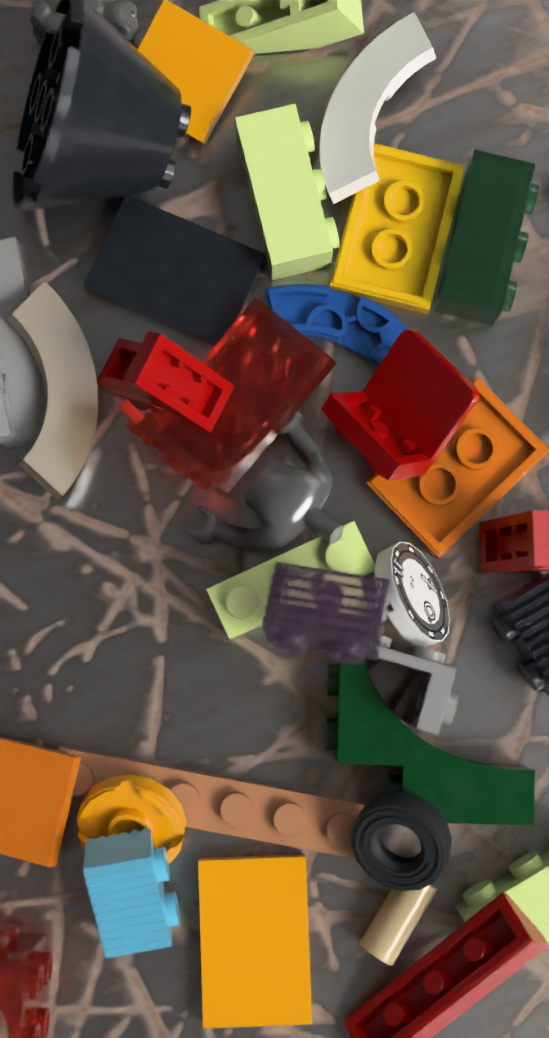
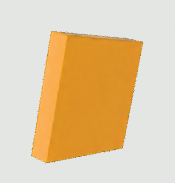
[138,0,255,145]

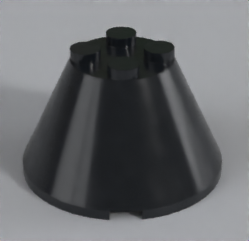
[12,0,191,212]

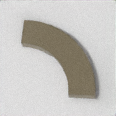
[7,281,98,500]

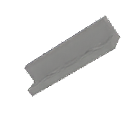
[0,237,45,449]

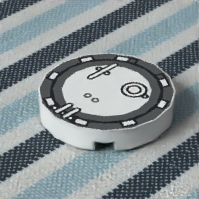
[374,541,450,648]

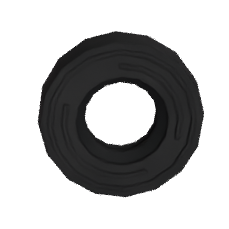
[351,791,452,891]

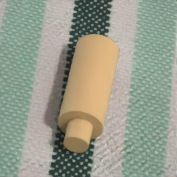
[359,884,438,966]

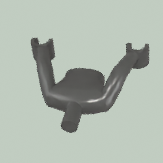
[184,400,344,550]

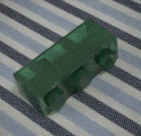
[434,149,539,326]

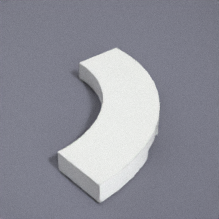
[319,12,436,204]

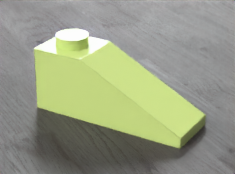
[199,0,364,54]

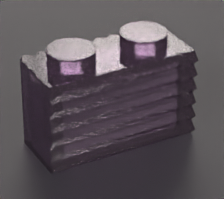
[262,562,391,665]

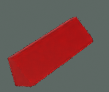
[343,892,549,1038]

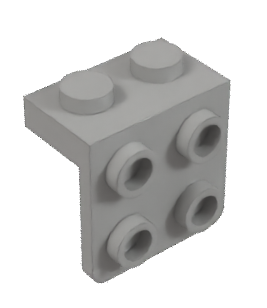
[340,630,459,735]

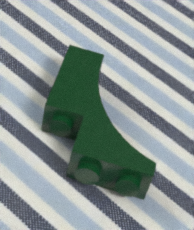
[325,653,535,826]

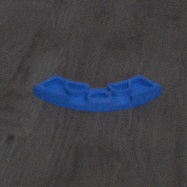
[264,284,408,371]

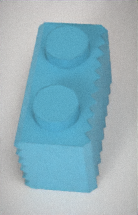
[83,827,180,959]

